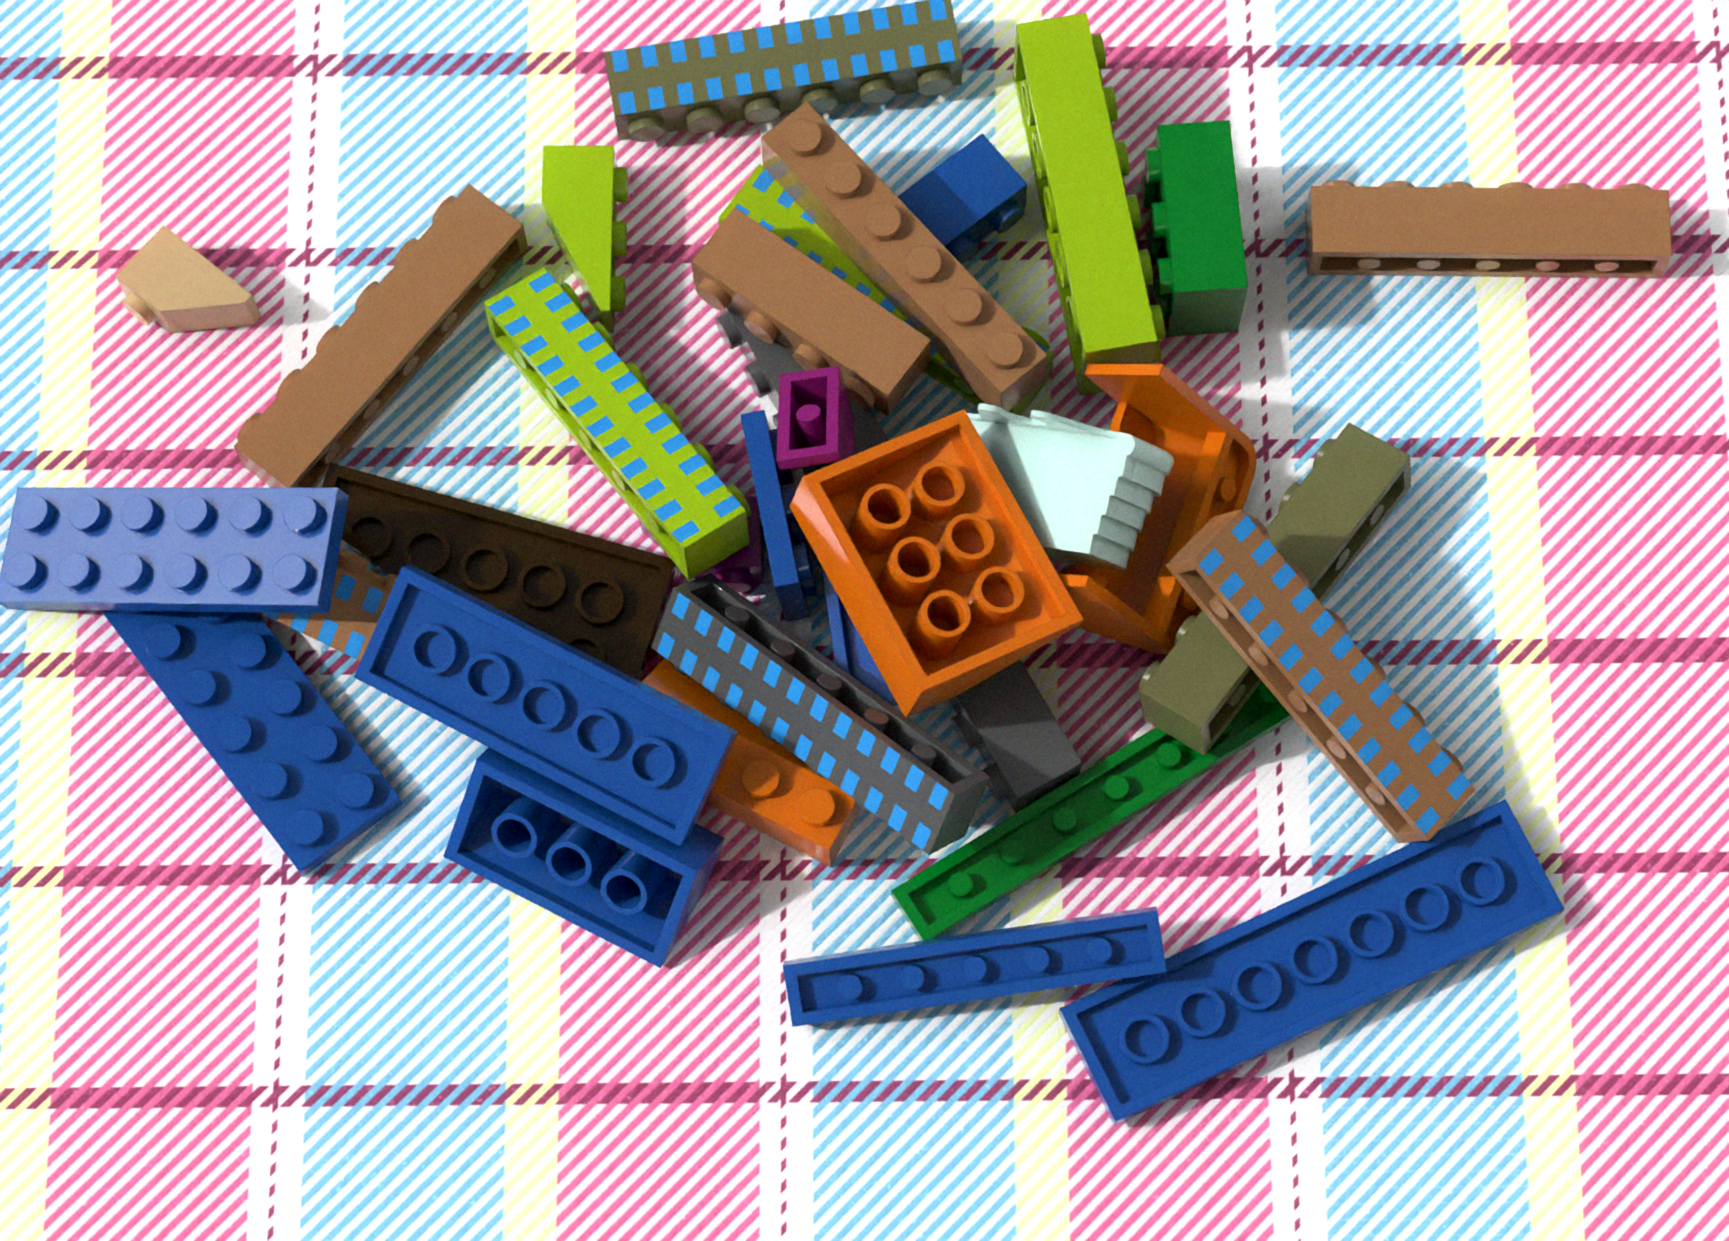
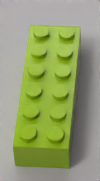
[1013,13,1165,396]

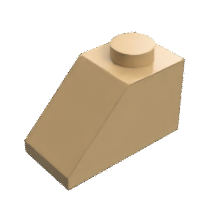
[115,225,261,333]

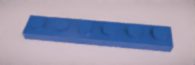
[783,906,1167,1027]

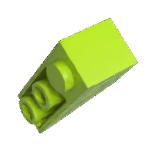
[541,145,628,333]

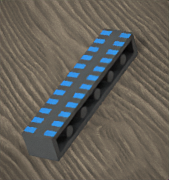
[651,573,990,855]

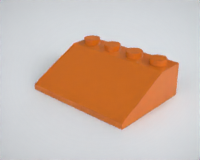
[789,409,1084,718]

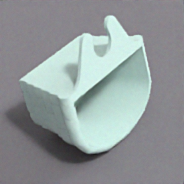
[967,403,1174,570]

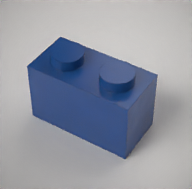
[897,133,1027,264]

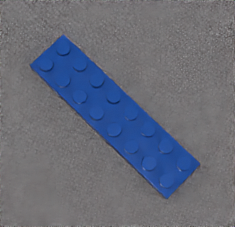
[1058,799,1564,1126]

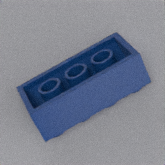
[443,747,725,968]

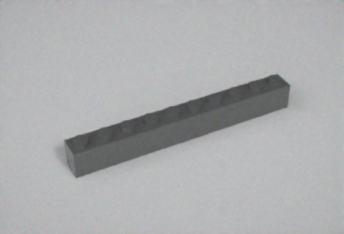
[715,307,1082,814]

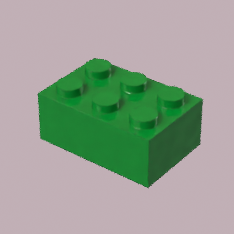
[1141,120,1248,337]

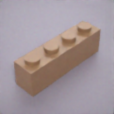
[691,208,931,416]

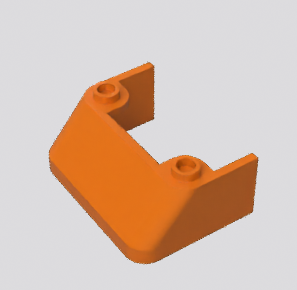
[1058,364,1256,655]

